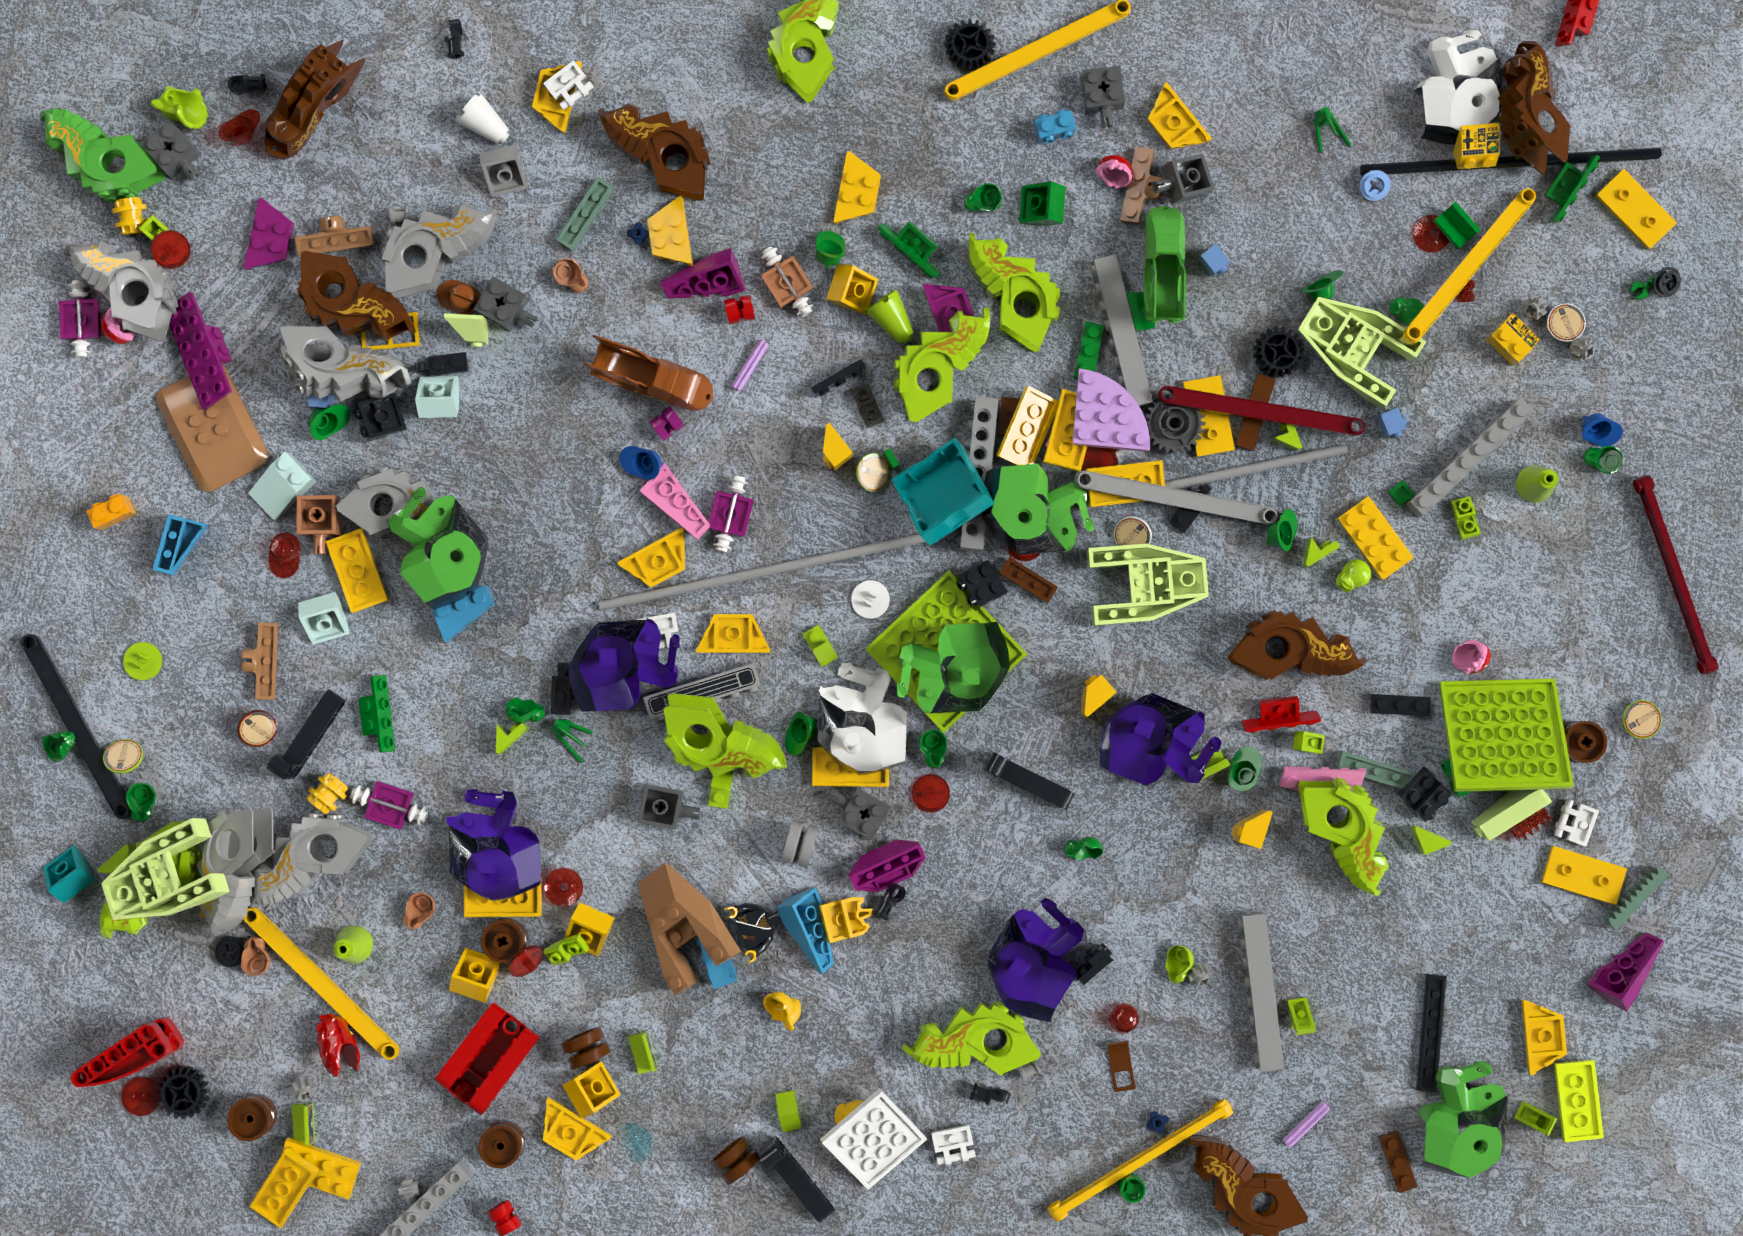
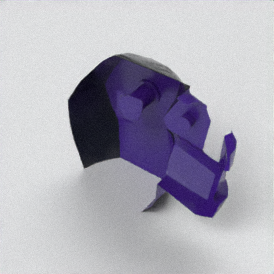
[568,618,680,712]
[1100,693,1222,786]
[446,789,541,902]
[987,898,1084,1022]

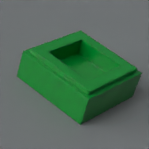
[884,448,899,470]
[1387,480,1415,507]

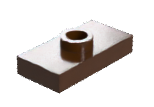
[998,397,1020,436]

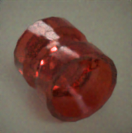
[1456,280,1476,302]

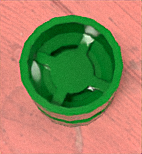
[1117,1172,1146,1203]

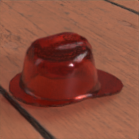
[218,109,260,146]
[268,532,300,578]

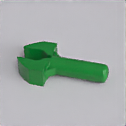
[1629,274,1657,300]

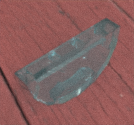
[626,1123,652,1162]

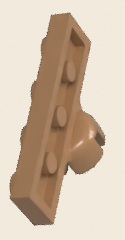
[1120,147,1162,225]
[295,215,375,256]
[240,622,279,700]

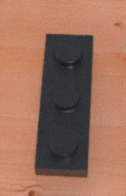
[811,359,865,397]
[1370,694,1430,716]

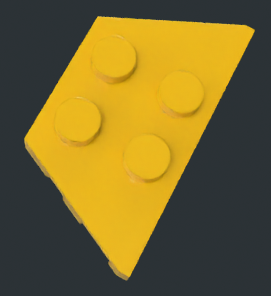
[532,61,583,134]
[1147,82,1212,150]
[833,151,881,224]
[647,196,693,266]
[617,528,685,588]
[696,614,770,653]
[1521,999,1567,1075]
[543,1097,612,1161]

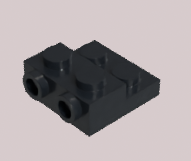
[354,393,407,442]
[955,560,1008,611]
[1398,766,1452,822]
[1076,943,1113,985]

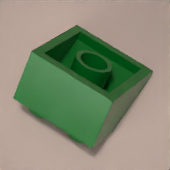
[1019,181,1066,226]

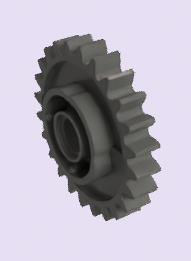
[1145,394,1206,455]

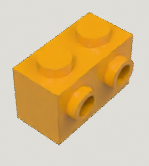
[86,494,136,530]

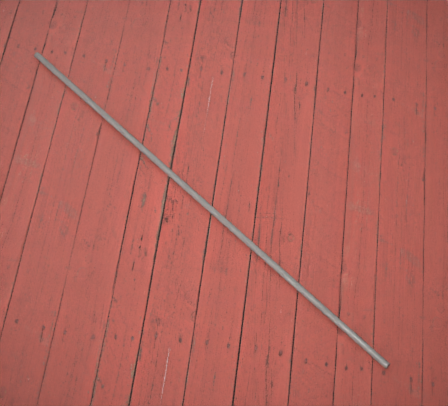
[598,444,1348,611]

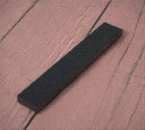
[1416,974,1447,1093]

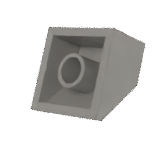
[480,144,528,197]

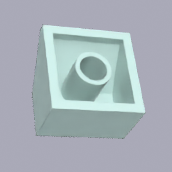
[415,376,459,419]
[298,592,350,644]

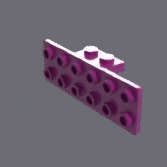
[169,292,232,410]

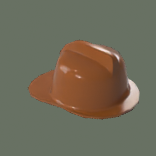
[437,280,481,315]

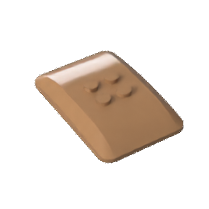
[156,364,270,492]

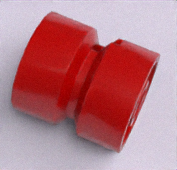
[724,295,755,325]
[487,1200,522,1236]

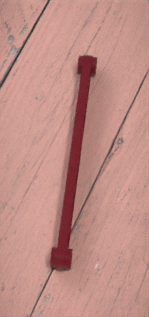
[1158,386,1365,436]
[1633,475,1719,675]

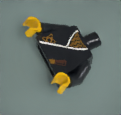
[724,903,782,964]

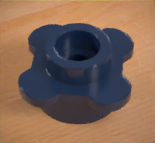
[627,222,649,245]
[1146,1111,1169,1134]

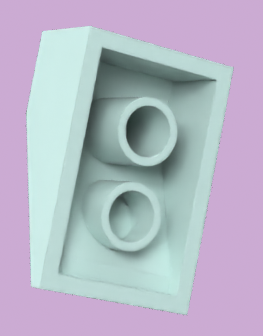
[248,452,317,521]

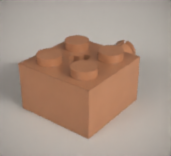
[297,495,341,555]

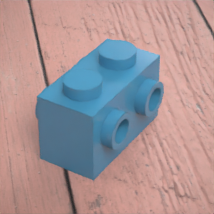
[1033,110,1077,144]

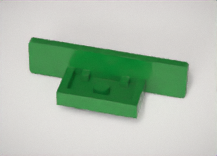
[1544,155,1600,224]
[877,221,941,278]
[358,675,395,753]

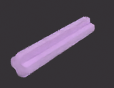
[732,340,769,391]
[1283,1101,1330,1148]

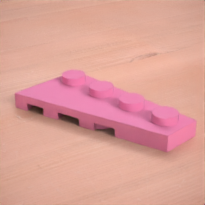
[640,463,710,540]
[1279,767,1366,791]

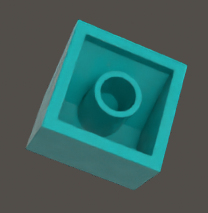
[42,845,95,903]

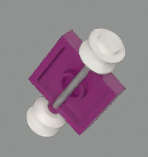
[59,280,101,358]
[709,475,754,552]
[350,781,428,830]

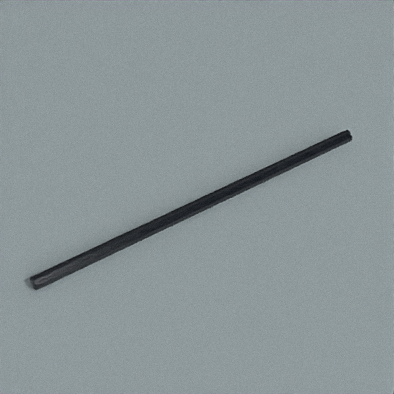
[1360,148,1662,176]

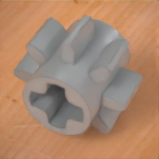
[1522,295,1548,320]
[1570,337,1595,361]
[1187,963,1212,987]
[290,1076,316,1101]
[398,1177,422,1203]

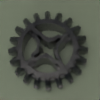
[944,19,996,71]
[1253,326,1305,378]
[156,1065,211,1119]

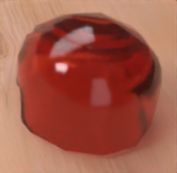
[1109,1003,1140,1034]

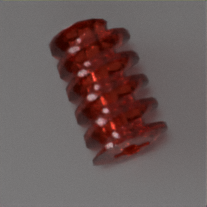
[1508,808,1552,842]

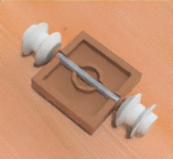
[761,247,813,317]

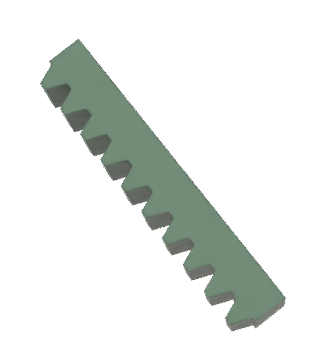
[556,177,615,251]
[1336,751,1417,789]
[1602,866,1669,930]

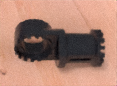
[445,18,464,59]
[227,74,267,95]
[873,883,906,921]
[970,1083,1011,1105]

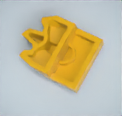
[819,897,873,943]

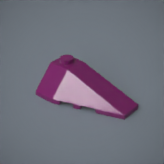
[660,248,745,298]
[1588,932,1664,1012]

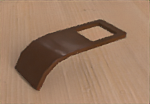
[1107,1040,1136,1092]

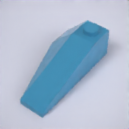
[776,887,834,974]

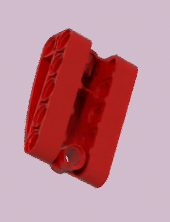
[434,1002,540,1116]
[71,1017,184,1087]

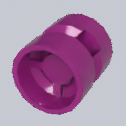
[649,406,685,442]

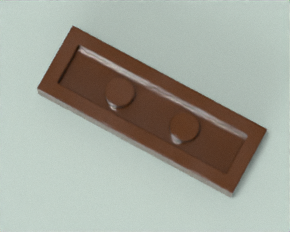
[999,557,1058,604]
[1378,1130,1418,1193]

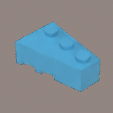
[153,514,210,575]
[432,585,495,643]
[695,936,738,989]

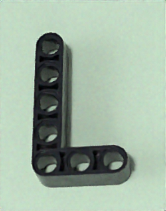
[266,689,346,780]
[982,752,1075,810]
[758,1136,835,1223]

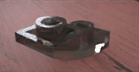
[851,384,884,429]

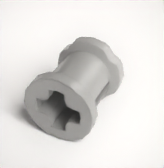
[389,207,412,225]
[1018,1060,1042,1081]

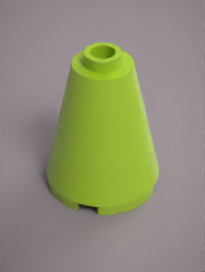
[865,290,914,344]
[1516,465,1558,503]
[334,926,373,964]

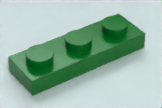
[1074,321,1104,379]

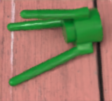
[1313,107,1351,153]
[551,718,593,763]

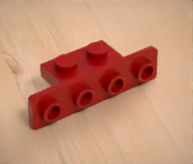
[1555,0,1599,47]
[1241,696,1321,733]

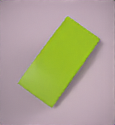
[1451,496,1481,540]
[543,934,589,965]

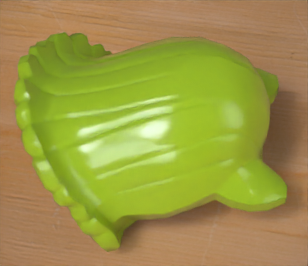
[151,86,208,129]

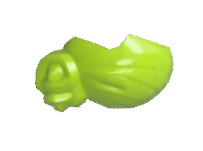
[1336,559,1371,593]
[1165,945,1194,984]

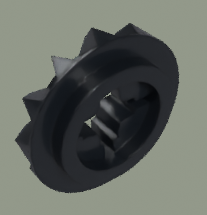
[1652,267,1681,297]
[215,936,245,967]

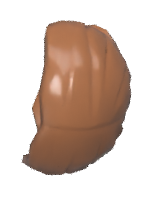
[552,258,588,293]
[403,892,436,930]
[241,936,271,976]

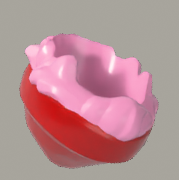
[1095,154,1132,189]
[101,307,135,344]
[1452,640,1491,674]

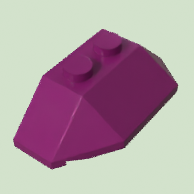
[848,839,926,892]

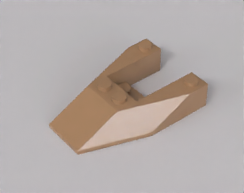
[638,862,741,996]

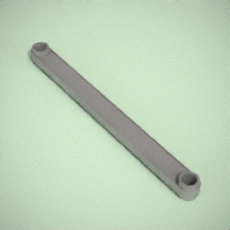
[1074,471,1278,524]

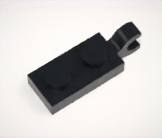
[414,352,469,377]
[1169,484,1212,533]
[551,662,572,715]

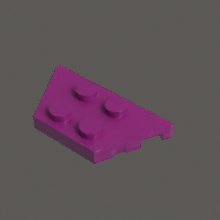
[243,197,294,270]
[922,283,974,332]

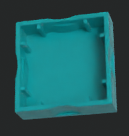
[891,438,995,546]

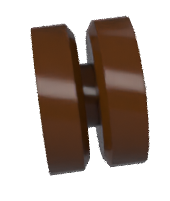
[1564,721,1607,763]
[481,918,528,963]
[561,1026,611,1069]
[227,1094,277,1142]
[478,1121,525,1169]
[711,1136,760,1185]

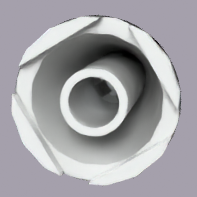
[455,92,510,144]

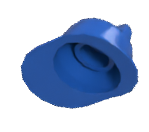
[1582,413,1623,447]
[619,446,663,480]

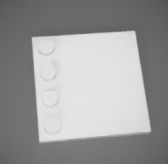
[820,1088,927,1190]

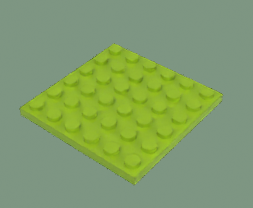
[865,571,1027,733]
[1439,678,1574,792]

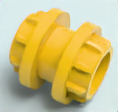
[111,197,148,235]
[307,773,348,814]

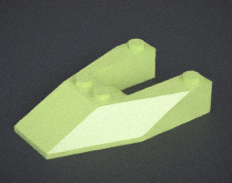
[1298,297,1426,409]
[1086,544,1209,626]
[101,818,230,920]

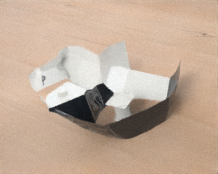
[1413,30,1503,145]
[818,663,907,776]

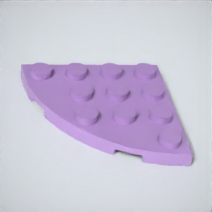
[1072,369,1150,452]

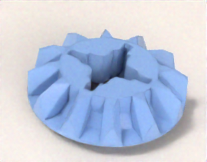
[1359,170,1390,201]

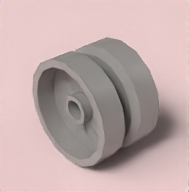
[781,821,818,868]

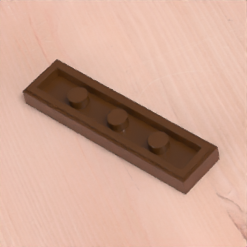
[1235,373,1276,452]

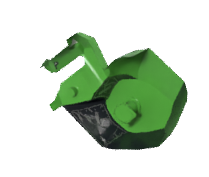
[981,463,1094,555]
[388,487,488,610]
[897,622,1010,714]
[1417,1061,1508,1178]

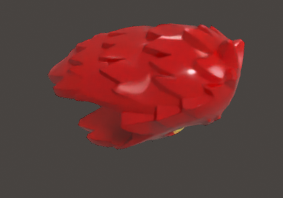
[316,1013,360,1077]

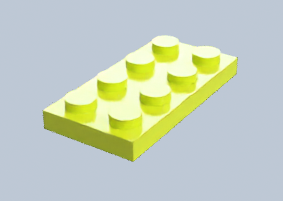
[1554,1059,1604,1142]

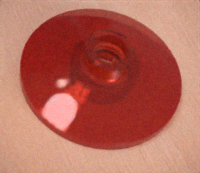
[1413,215,1449,253]
[544,868,583,907]

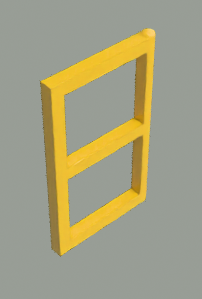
[361,312,420,350]

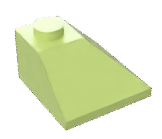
[444,313,489,348]

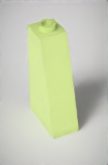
[1471,789,1552,841]

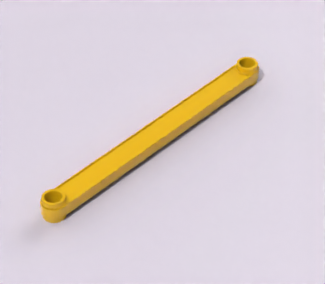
[944,0,1131,101]
[1402,188,1536,345]
[243,907,400,1060]
[1047,1098,1233,1222]

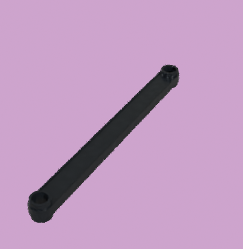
[21,634,132,819]

